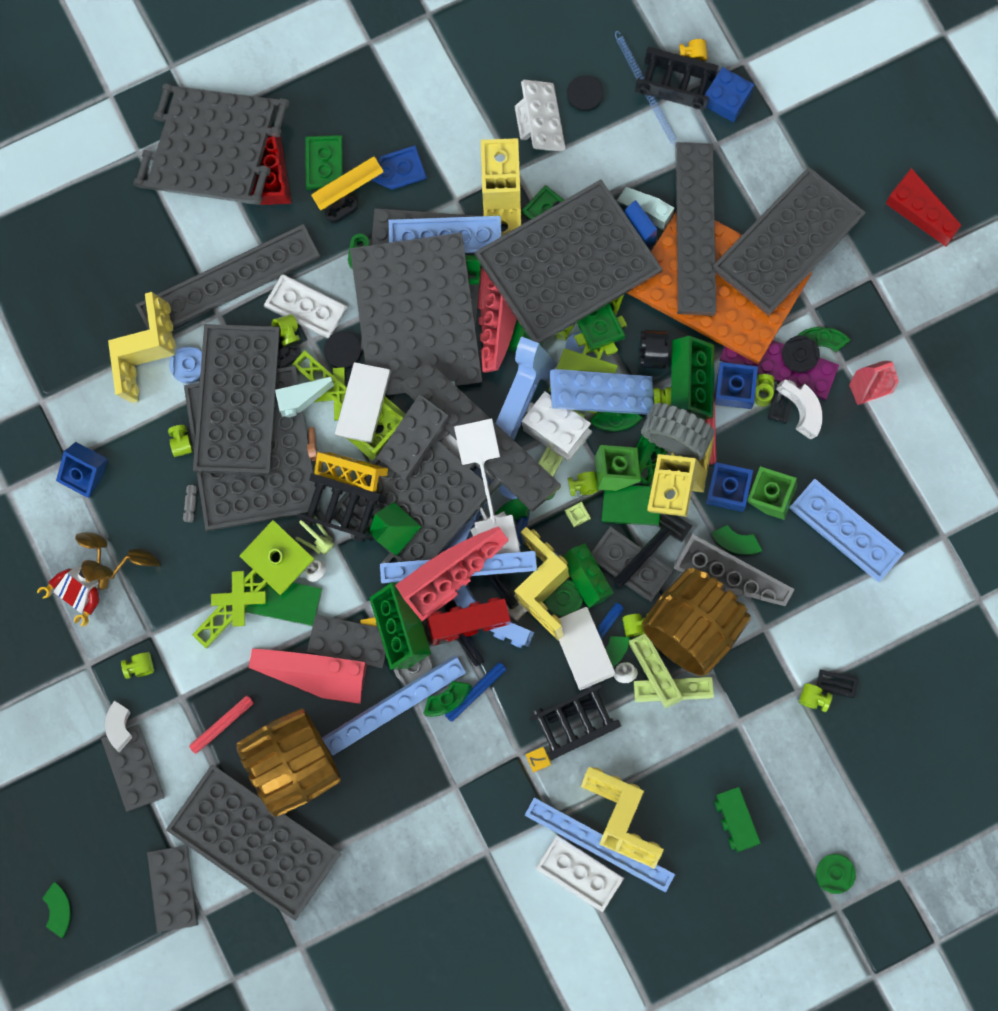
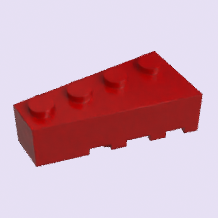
[251,127,292,205]
[886,168,961,247]
[427,597,511,647]

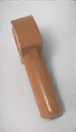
[307,427,319,462]

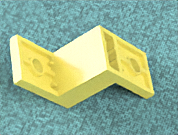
[481,138,521,237]
[108,292,176,403]
[647,437,714,517]
[514,527,569,640]
[581,767,664,869]

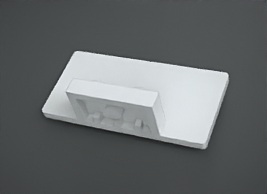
[515,80,566,151]

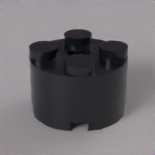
[639,330,669,369]

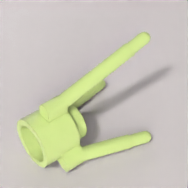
[295,516,334,555]

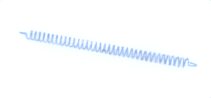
[615,31,677,145]

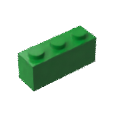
[563,543,614,608]
[713,787,761,853]

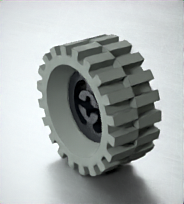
[641,403,715,460]

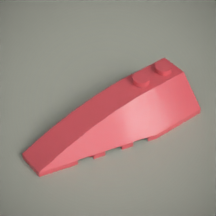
[478,268,516,373]
[849,361,899,405]
[395,526,509,621]
[249,648,367,704]

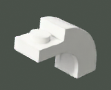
[776,379,822,440]

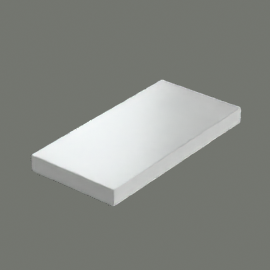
[264,274,348,339]
[335,362,391,443]
[559,607,616,690]
[535,835,624,913]

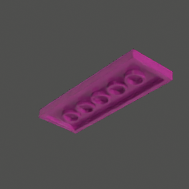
[719,340,839,400]

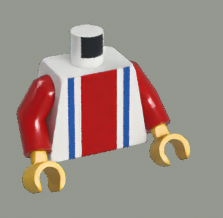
[37,566,100,626]

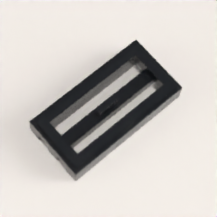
[767,383,792,424]
[657,514,692,543]
[816,669,858,698]

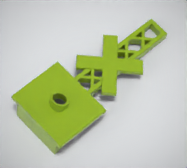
[549,295,627,414]
[292,350,406,461]
[192,520,315,649]

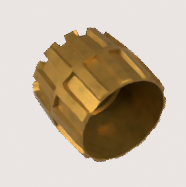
[642,568,751,677]
[237,708,341,817]

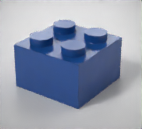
[704,67,754,123]
[714,362,758,409]
[706,462,753,512]

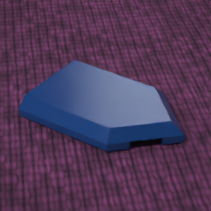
[371,145,427,190]

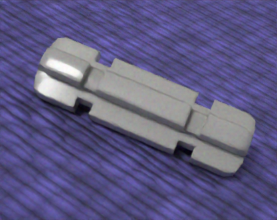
[183,485,197,523]

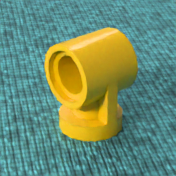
[679,39,708,62]

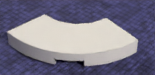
[105,701,132,752]

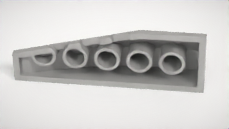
[673,533,795,606]

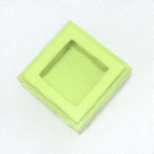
[565,502,591,528]

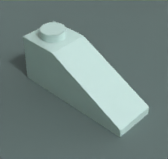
[616,187,674,230]
[275,377,334,417]

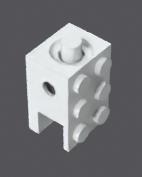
[522,392,592,462]

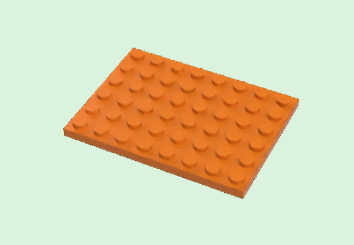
[627,212,812,365]

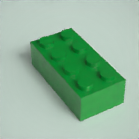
[670,336,714,420]
[369,582,431,670]

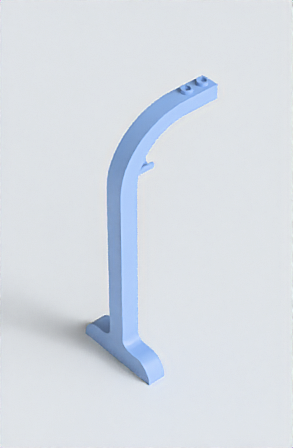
[443,337,557,648]

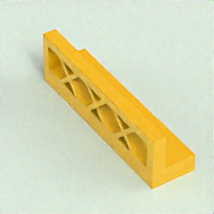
[311,156,384,211]
[314,452,388,492]

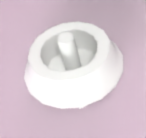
[304,560,326,582]
[614,662,638,683]

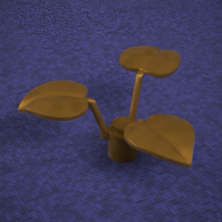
[75,532,161,589]

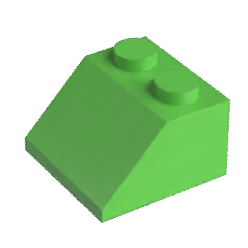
[594,445,641,491]
[747,466,798,520]

